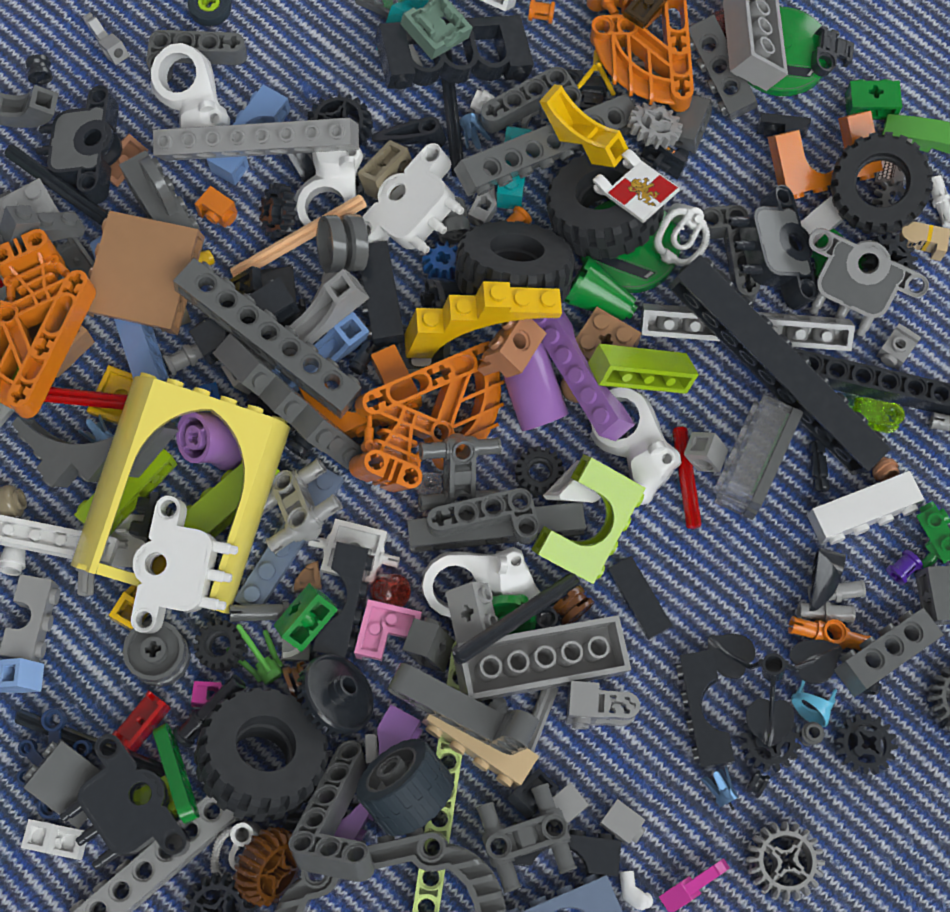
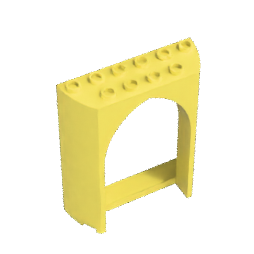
[71,372,290,614]

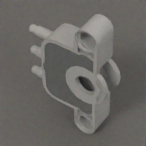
[809,228,929,337]

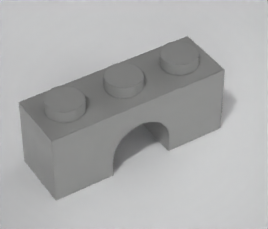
[0,574,60,662]

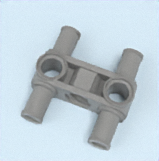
[262,458,343,554]

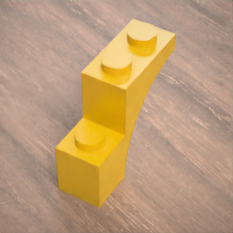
[539,84,628,168]

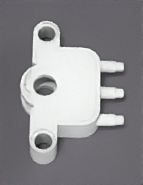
[363,143,464,254]
[131,496,238,633]

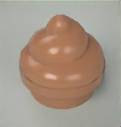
[872,457,900,482]

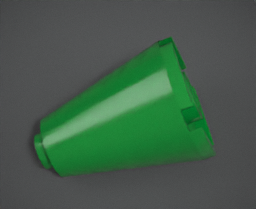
[563,256,638,321]

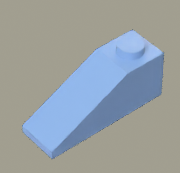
[0,658,44,693]

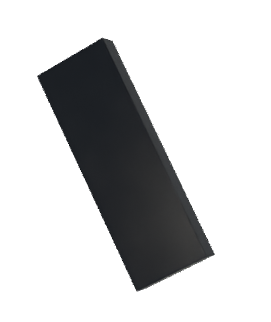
[607,556,673,640]

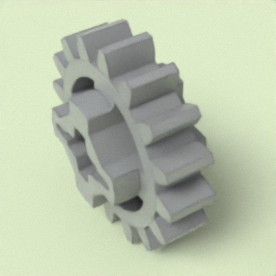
[627,102,683,149]

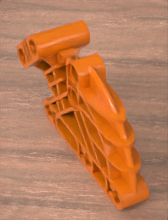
[586,0,694,112]
[0,229,96,419]
[349,341,505,493]

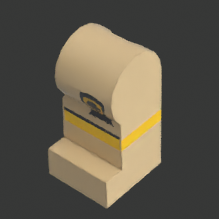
[899,222,950,261]

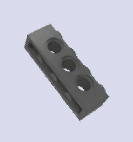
[689,14,758,121]
[834,608,944,698]

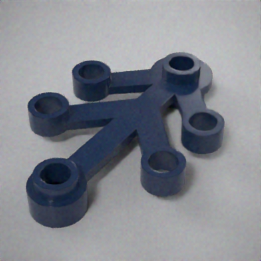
[17,708,92,821]

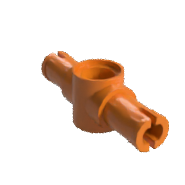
[788,616,871,651]

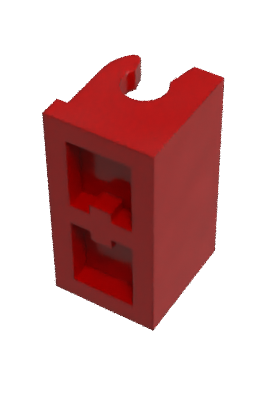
[112,690,171,752]

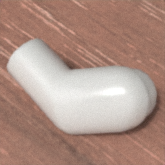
[619,871,653,910]

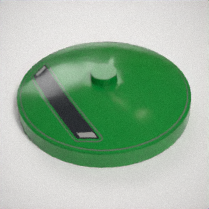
[748,7,828,96]
[580,200,680,293]

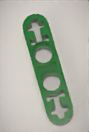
[153,723,200,824]

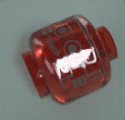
[370,573,411,607]

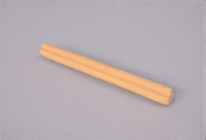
[230,195,367,277]

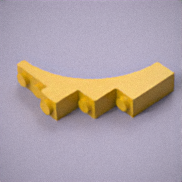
[404,281,562,359]

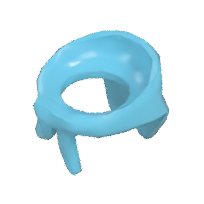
[791,680,837,727]

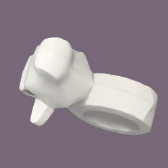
[150,43,230,128]
[294,148,363,226]
[590,387,682,505]
[421,547,540,617]

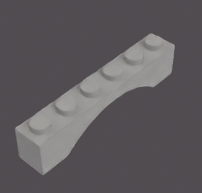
[221,269,370,394]

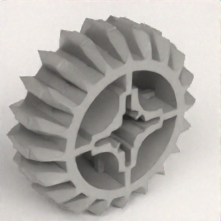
[746,821,825,902]

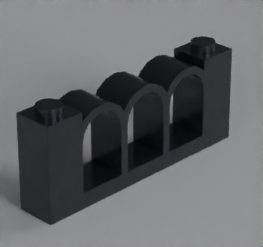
[375,15,534,90]

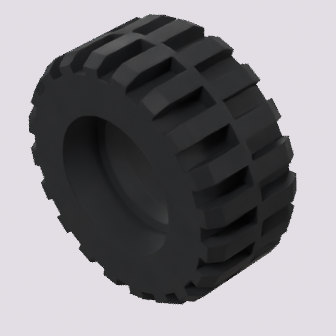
[830,132,933,235]

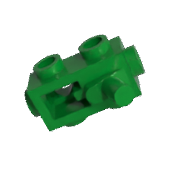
[916,501,950,568]

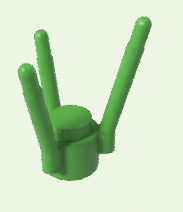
[226,624,284,686]

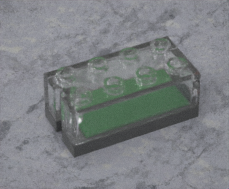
[713,394,803,520]

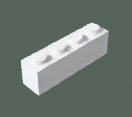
[807,471,924,545]

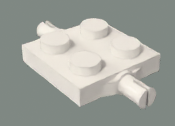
[308,519,400,585]

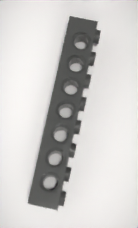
[454,93,635,196]
[173,258,362,419]

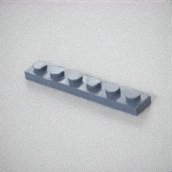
[234,469,344,605]

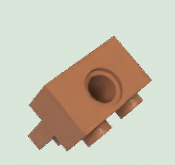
[477,319,547,378]

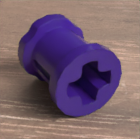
[886,549,923,586]

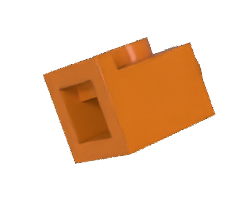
[195,186,238,228]

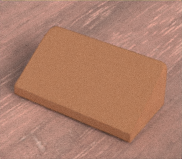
[110,134,148,187]

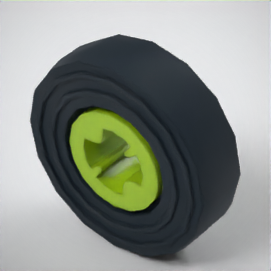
[188,0,232,27]

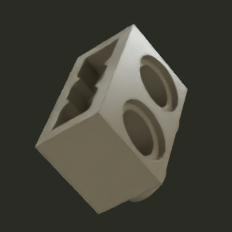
[357,140,412,200]

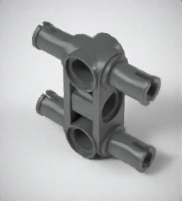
[418,433,502,515]
[476,783,577,893]

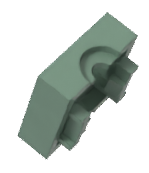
[400,0,473,60]

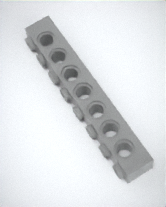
[153,118,359,161]
[640,303,855,351]
[69,761,253,912]

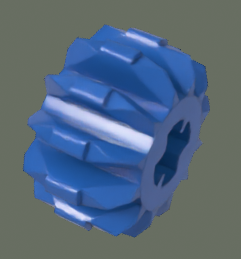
[422,241,458,279]

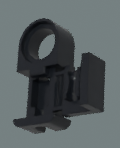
[811,26,854,77]
[559,69,608,111]

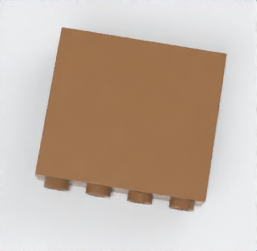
[87,211,205,335]

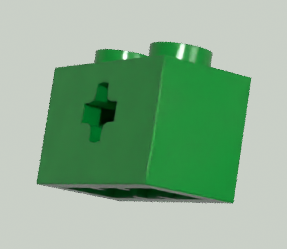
[845,79,902,120]
[274,583,338,652]

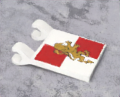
[593,149,680,223]

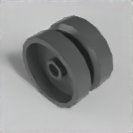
[316,214,369,273]
[122,620,191,687]

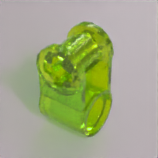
[852,397,905,433]

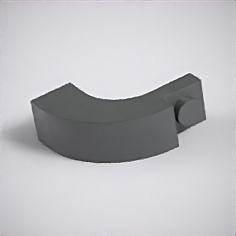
[0,85,59,128]

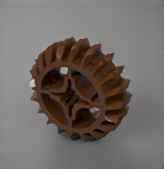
[232,826,300,907]

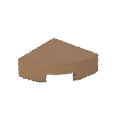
[294,561,322,593]

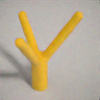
[577,50,616,96]

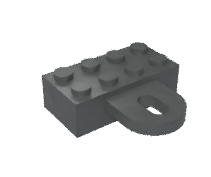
[119,150,204,252]

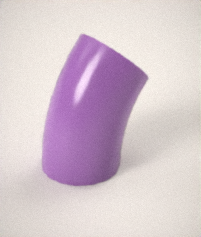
[503,343,569,431]
[176,412,242,471]

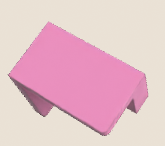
[354,599,423,661]

